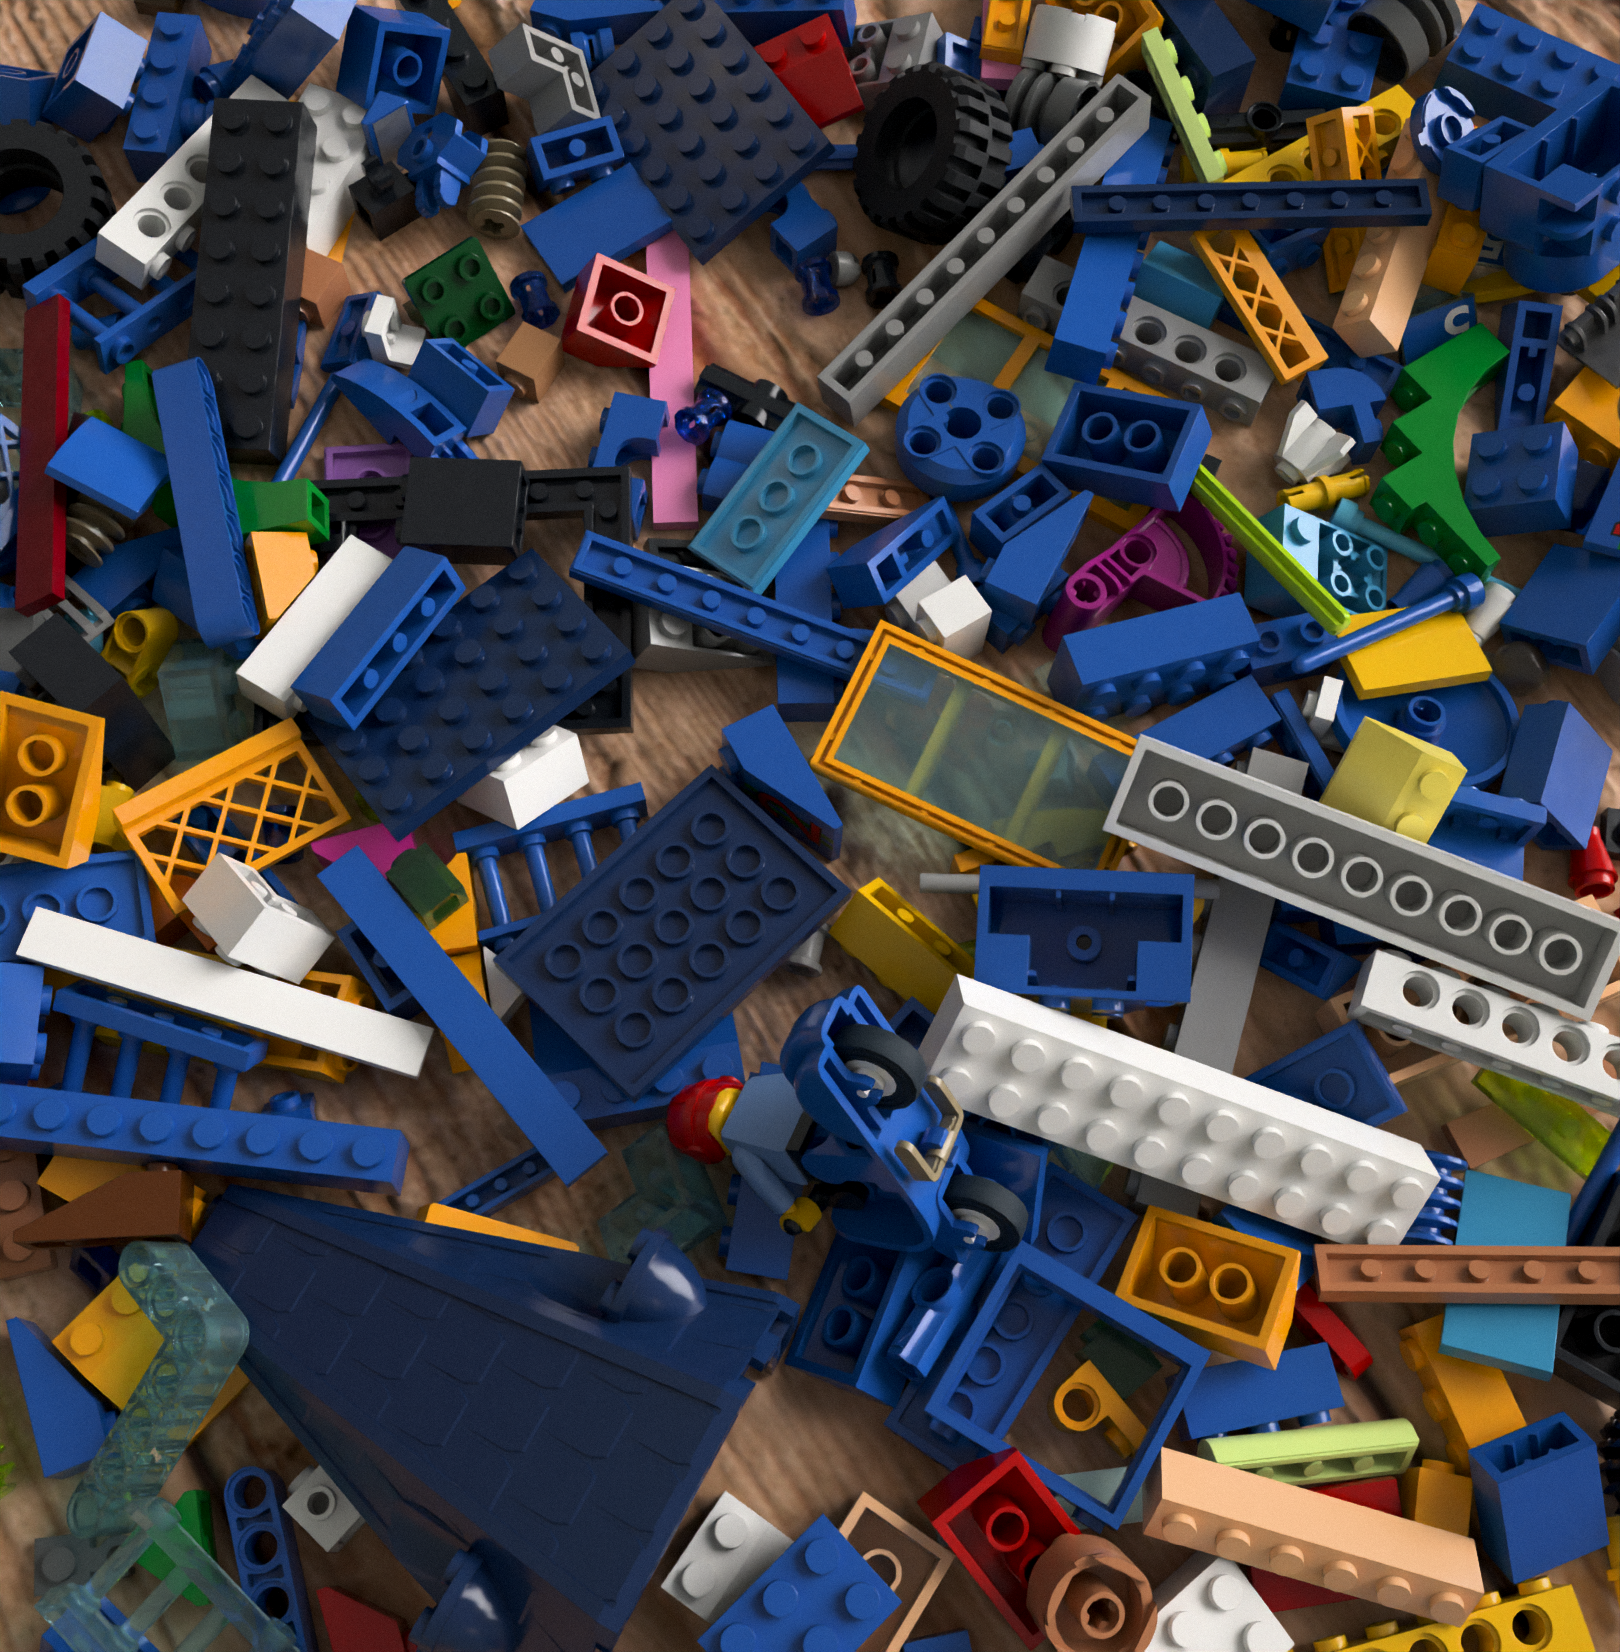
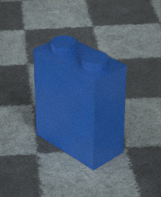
[1499,543,1620,675]
[1499,700,1613,850]
[1467,1411,1610,1585]

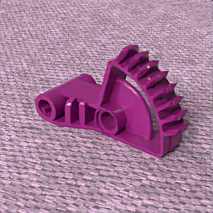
[1042,492,1239,653]

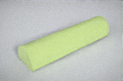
[1197,1418,1420,1486]

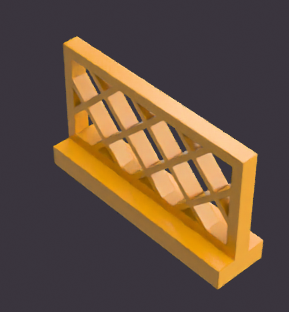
[112,717,352,918]

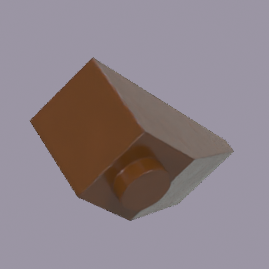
[12,1163,195,1251]

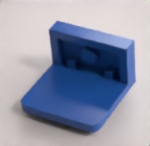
[1427,785,1547,881]

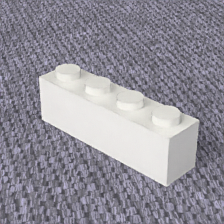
[236,534,393,720]

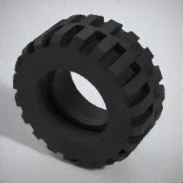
[852,62,1013,246]
[0,119,117,300]

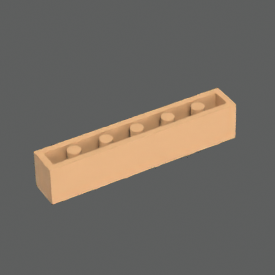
[1332,118,1449,359]
[1142,1447,1484,1628]

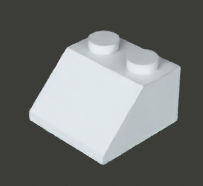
[661,1491,794,1625]

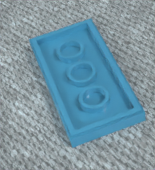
[687,402,870,595]
[1438,1169,1571,1382]

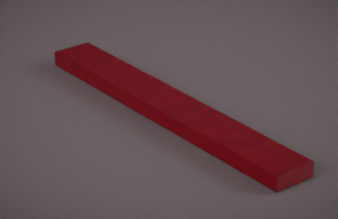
[15,293,70,618]

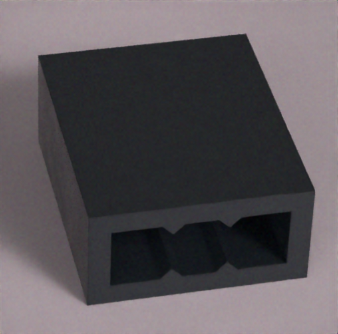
[395,457,530,566]

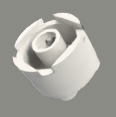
[1020,4,1116,86]

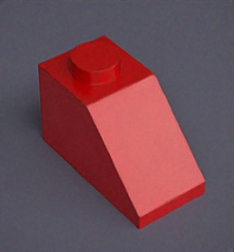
[316,1586,418,1652]

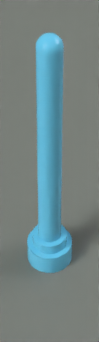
[1328,497,1522,598]

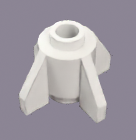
[1273,400,1356,486]

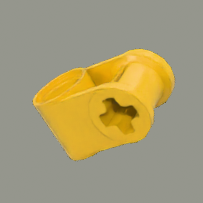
[100,607,179,699]

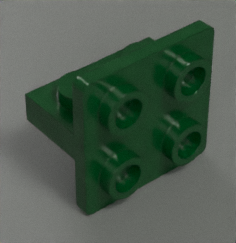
[402,236,515,347]

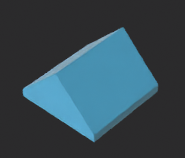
[1133,240,1235,330]

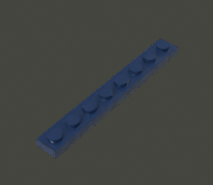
[1069,178,1432,233]

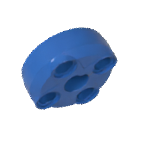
[894,373,1026,502]

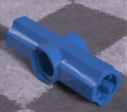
[884,1250,1002,1383]

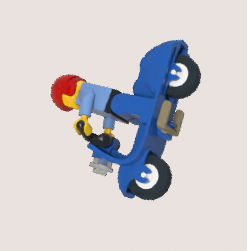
[666,985,1029,1264]

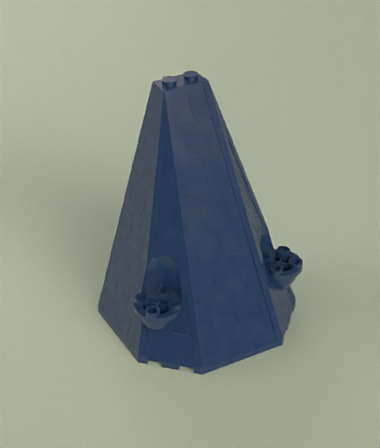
[168,1184,800,1652]

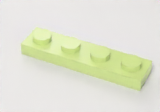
[1141,26,1228,183]

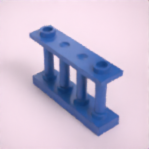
[22,236,198,375]
[452,782,648,955]
[46,979,270,1110]

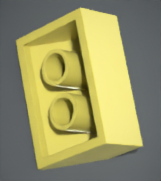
[1319,716,1468,844]

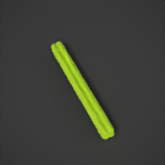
[1189,463,1351,636]

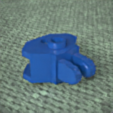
[397,112,488,219]

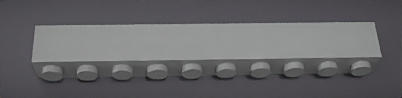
[817,73,1151,428]
[1123,747,1309,1219]

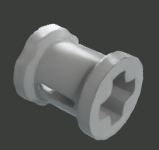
[780,923,832,977]

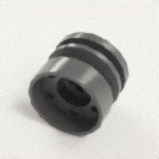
[1347,0,1462,85]
[1004,68,1101,146]

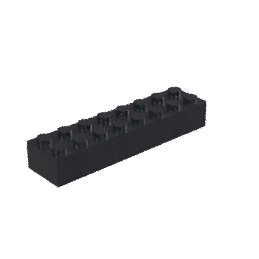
[188,98,317,466]

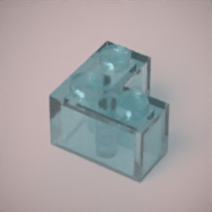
[157,638,247,762]
[597,1122,728,1265]

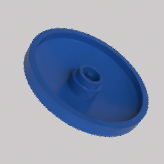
[1331,667,1520,791]

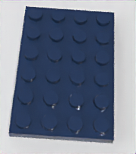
[589,0,836,266]
[303,548,636,842]
[493,764,852,1104]

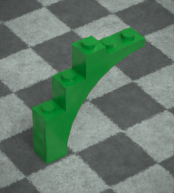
[1369,322,1510,584]
[120,359,330,545]

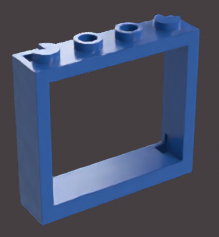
[924,1240,1212,1534]

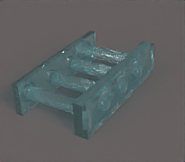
[33,1496,301,1652]

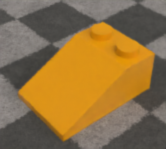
[0,691,105,869]
[51,1261,251,1458]

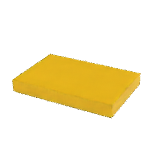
[1336,607,1493,700]

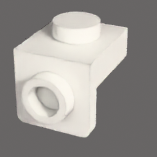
[361,294,427,370]
[1300,676,1345,753]

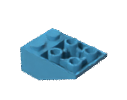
[1244,503,1388,619]

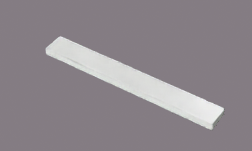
[16,906,434,1080]

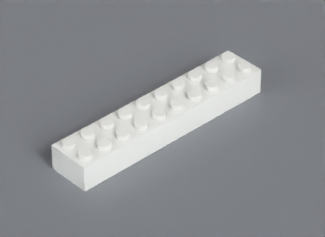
[1102,733,1620,1022]
[918,974,1441,1245]

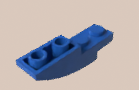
[331,358,479,459]

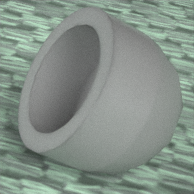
[826,251,861,287]

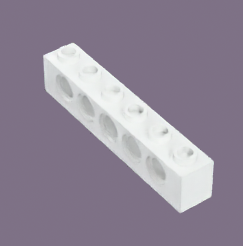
[95,74,289,290]
[1346,949,1620,1118]

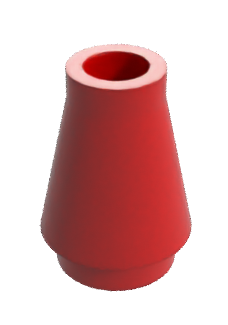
[1568,826,1618,900]

